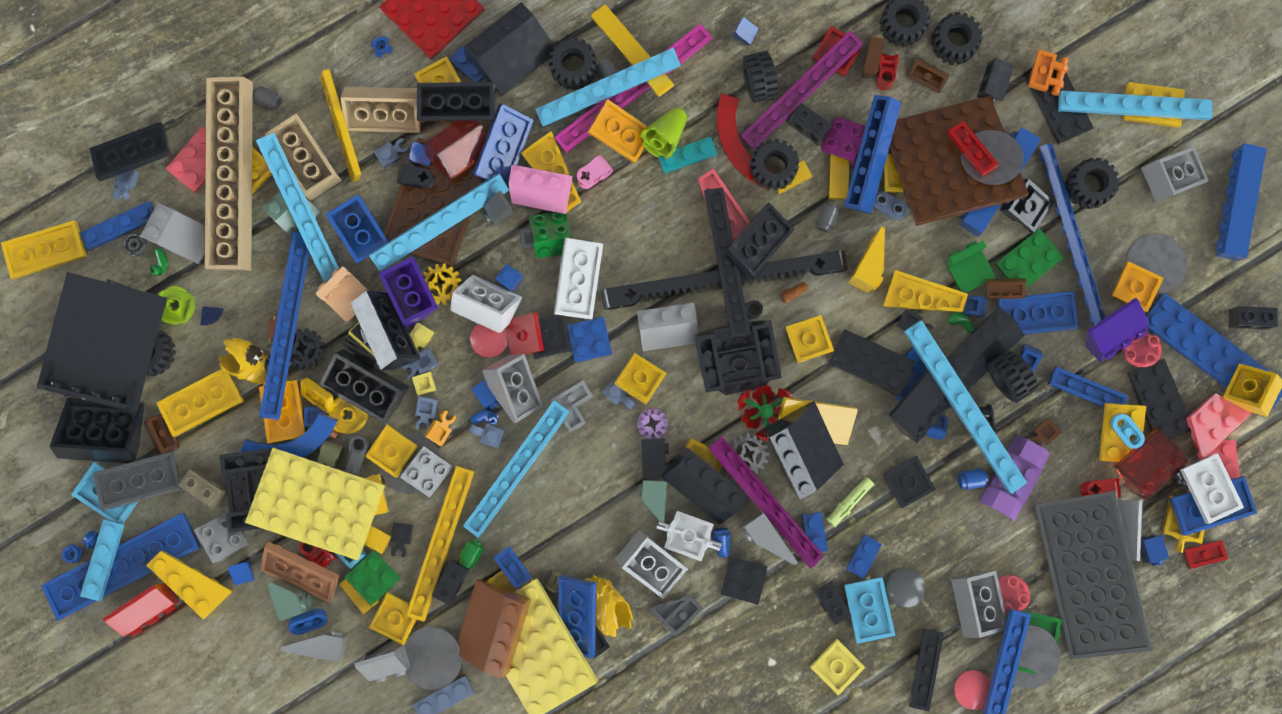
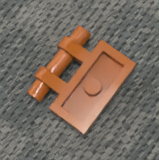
[1027,49,1069,96]

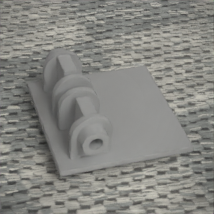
[400,446,453,498]
[194,512,249,564]

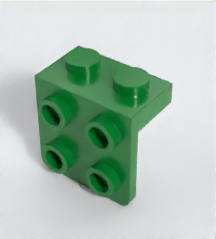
[529,212,572,258]
[944,240,995,293]

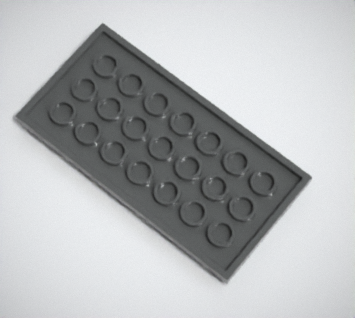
[1035,491,1153,660]

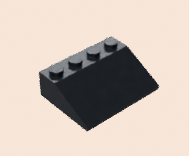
[464,2,554,96]
[49,397,145,463]
[763,401,844,500]

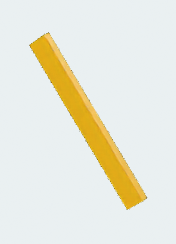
[405,466,475,622]

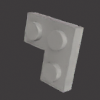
[550,380,593,433]

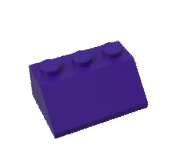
[378,256,438,327]
[1085,298,1149,362]

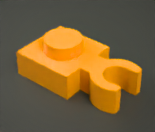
[424,410,456,447]

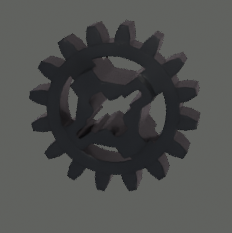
[290,328,326,370]

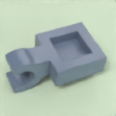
[602,378,636,410]
[469,424,505,448]

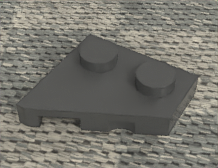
[649,594,704,636]

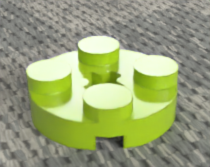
[158,286,195,325]

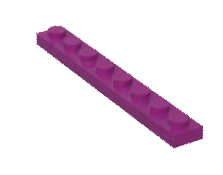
[741,31,863,150]
[708,436,823,569]

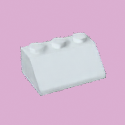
[450,275,522,333]

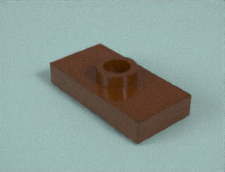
[986,278,1026,299]

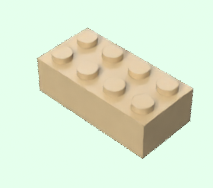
[265,113,342,201]

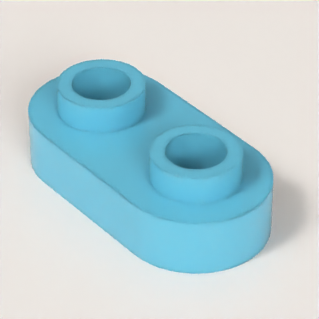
[1110,413,1145,449]

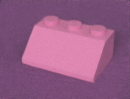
[509,165,573,214]

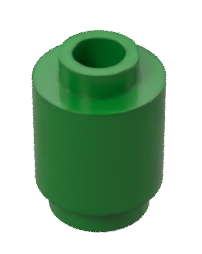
[458,539,484,569]

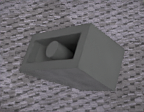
[483,190,514,226]

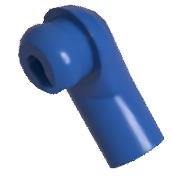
[469,409,498,425]

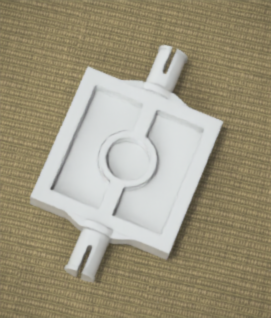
[657,511,722,561]

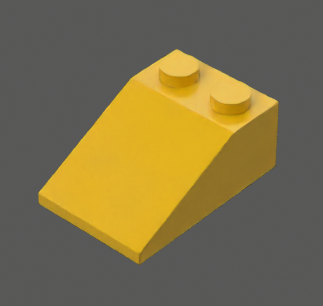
[848,226,885,293]

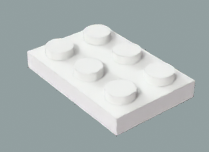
[1180,453,1244,524]

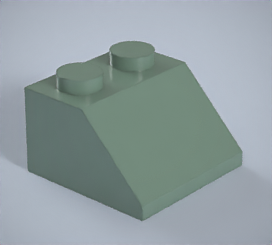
[262,191,321,237]
[638,480,667,522]
[267,580,313,622]

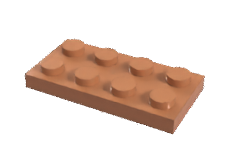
[260,542,339,603]

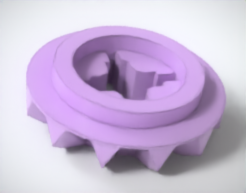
[637,409,668,439]

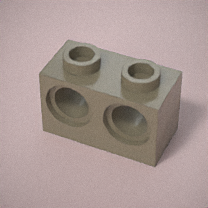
[178,469,227,507]

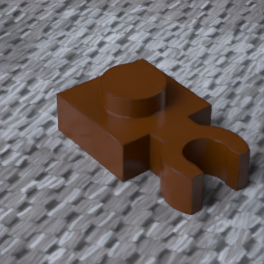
[1027,418,1062,446]

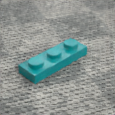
[658,137,717,175]

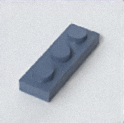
[413,675,475,714]

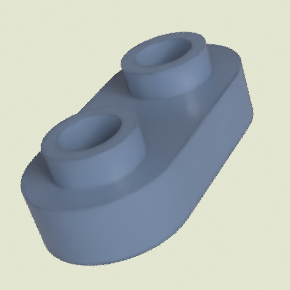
[873,191,907,220]

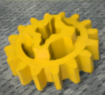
[423,264,462,305]

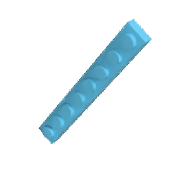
[535,48,681,127]
[1058,91,1212,120]
[256,133,339,282]
[369,173,509,271]
[463,400,570,538]

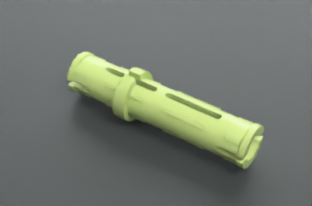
[826,476,874,527]

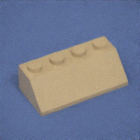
[341,87,421,133]

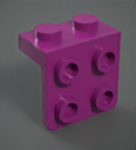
[821,117,866,168]

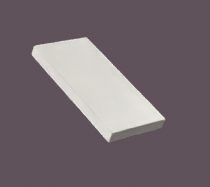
[554,238,603,319]

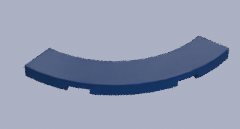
[240,412,338,457]

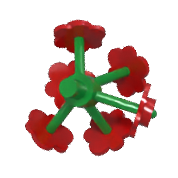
[737,385,793,441]

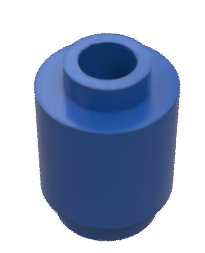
[958,468,988,490]

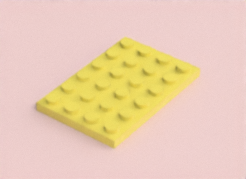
[245,448,386,560]
[506,578,598,714]

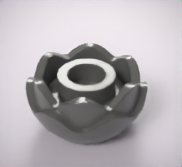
[122,233,147,257]

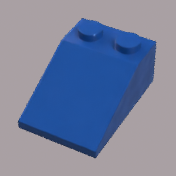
[325,194,389,263]

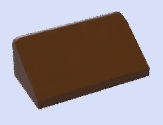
[861,36,884,79]
[907,57,950,94]
[144,414,180,455]

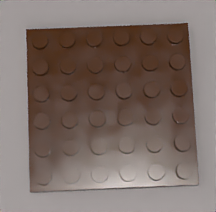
[889,96,1029,226]

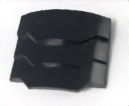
[695,320,782,395]
[219,447,280,533]

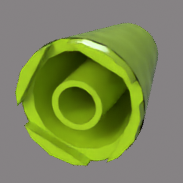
[640,107,687,159]

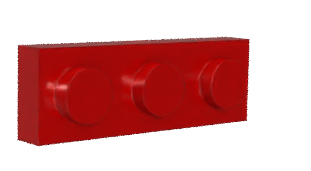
[947,121,999,177]

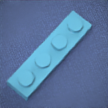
[80,519,125,601]

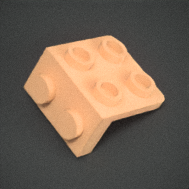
[316,267,369,322]

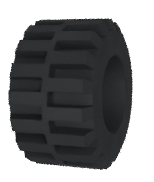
[879,0,931,47]
[931,12,983,65]
[549,37,597,90]
[742,51,779,103]
[750,139,799,191]
[1065,157,1120,209]
[147,330,176,376]
[988,350,1038,403]

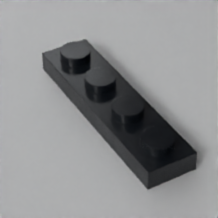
[909,628,944,711]

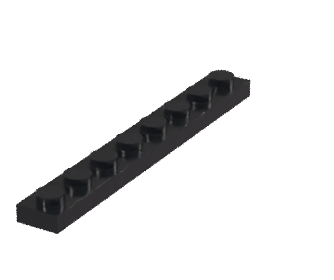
[704,187,751,339]

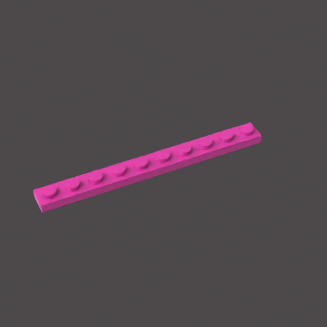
[554,23,712,154]

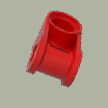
[876,53,899,90]
[1080,478,1121,498]
[299,542,337,569]

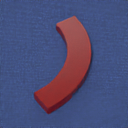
[717,93,773,189]

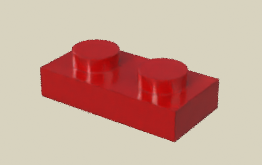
[1183,540,1228,569]

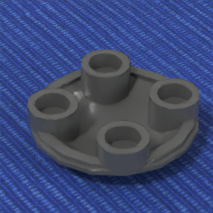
[887,568,925,607]

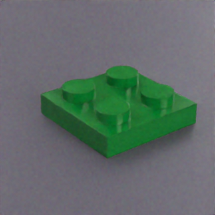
[344,550,401,606]

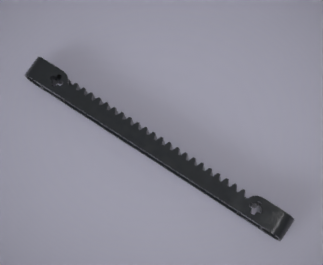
[601,250,848,310]

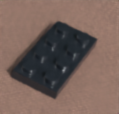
[1025,62,1094,145]
[90,122,171,182]
[724,202,794,279]
[828,329,915,397]
[1126,358,1191,444]

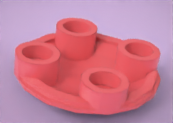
[470,324,508,358]
[1122,333,1162,367]
[998,575,1030,614]
[954,670,991,710]

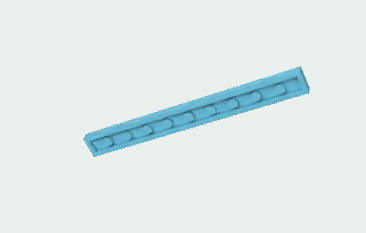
[903,320,1027,494]

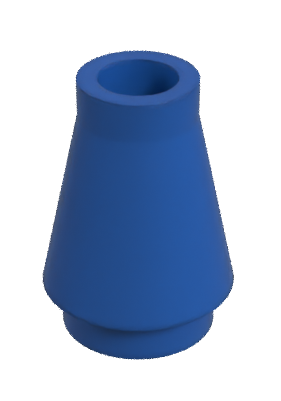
[712,528,731,557]

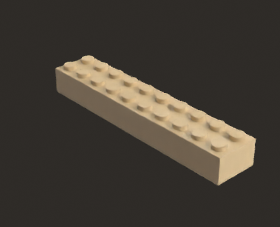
[205,77,253,271]

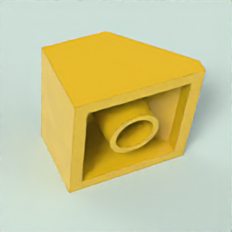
[1223,363,1282,417]

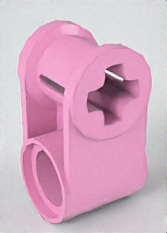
[577,155,613,189]

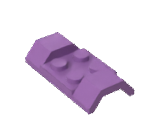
[979,435,1050,521]

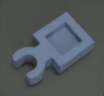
[374,138,410,169]
[112,169,139,200]
[402,348,439,379]
[415,396,438,431]

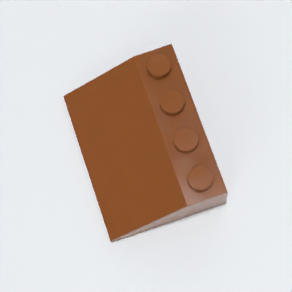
[458,579,531,679]

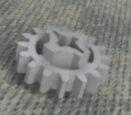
[731,433,770,474]

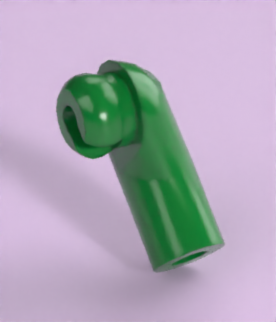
[150,248,168,276]
[948,312,976,333]

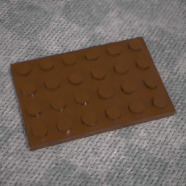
[384,137,484,267]

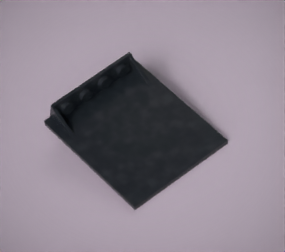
[37,272,167,412]

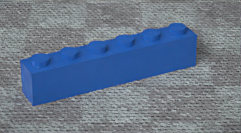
[844,95,901,214]
[959,127,1041,237]
[1215,143,1267,261]

